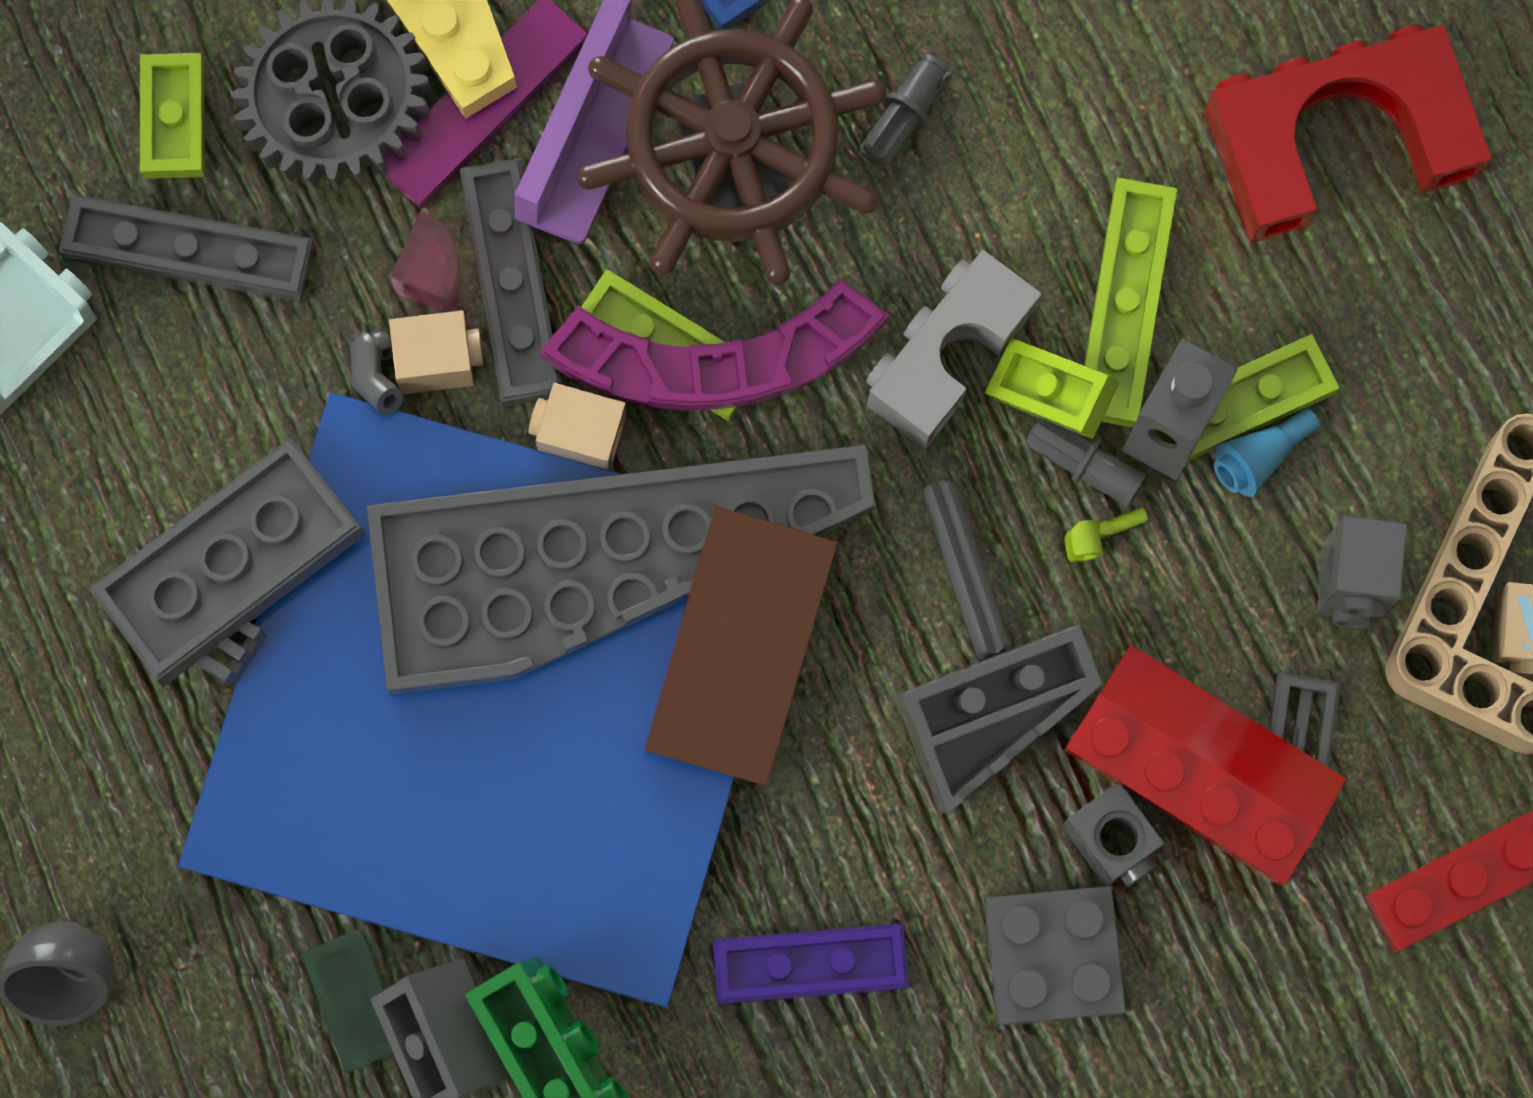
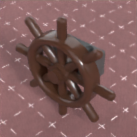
[577,0,887,285]

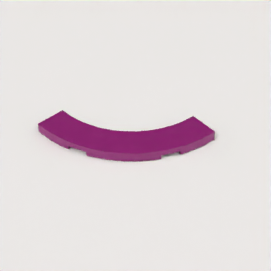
[539,278,889,411]

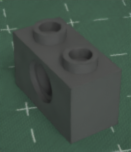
[1316,516,1407,629]

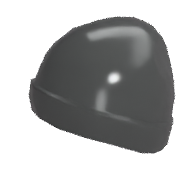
[0,921,117,1026]

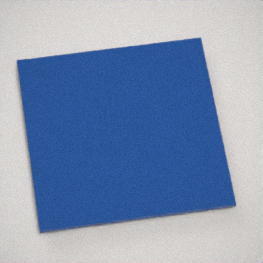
[178,392,735,1008]

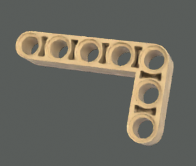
[1385,413,1533,755]

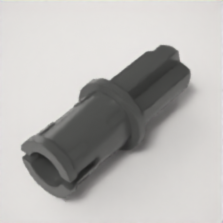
[860,54,953,168]
[1026,418,1148,508]

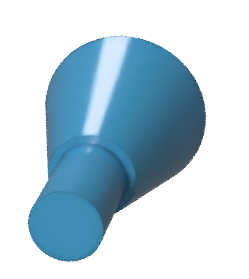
[1214,408,1320,497]

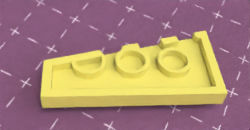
[384,0,517,119]

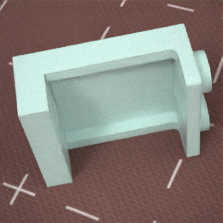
[0,222,97,415]

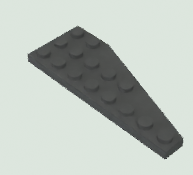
[367,445,875,695]

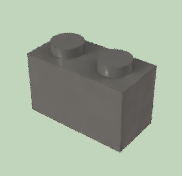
[371,958,511,1098]

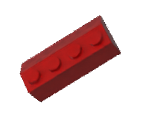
[1064,645,1346,886]

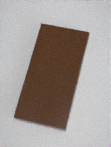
[643,506,837,786]

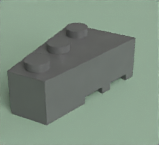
[894,625,1103,813]

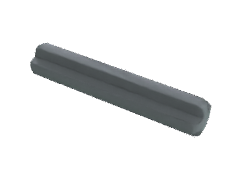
[923,479,1010,659]

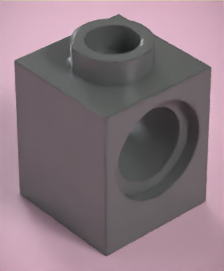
[1062,782,1165,887]

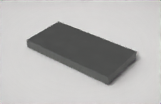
[89,437,366,688]

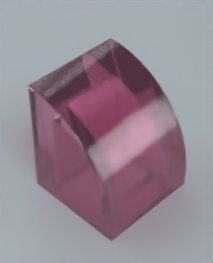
[390,211,461,313]

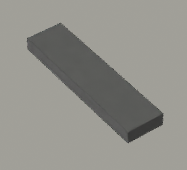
[460,158,561,407]
[59,194,315,302]

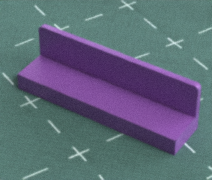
[514,0,674,244]

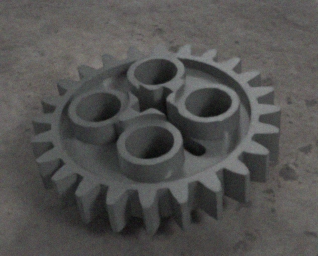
[231,0,433,190]

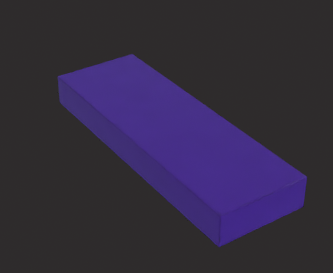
[713,924,909,1005]

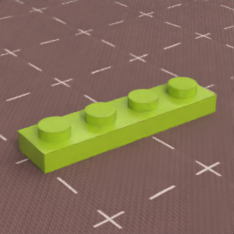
[1084,177,1177,428]

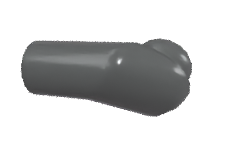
[350,329,403,415]

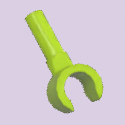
[1065,507,1148,562]

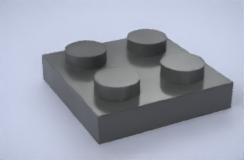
[983,886,1126,1027]

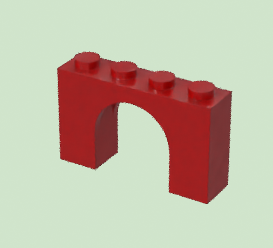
[1205,24,1492,244]

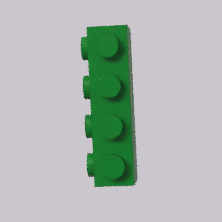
[465,956,629,1098]

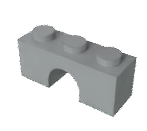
[866,249,1042,450]

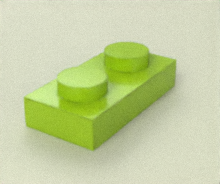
[140,53,205,179]
[985,338,1120,439]

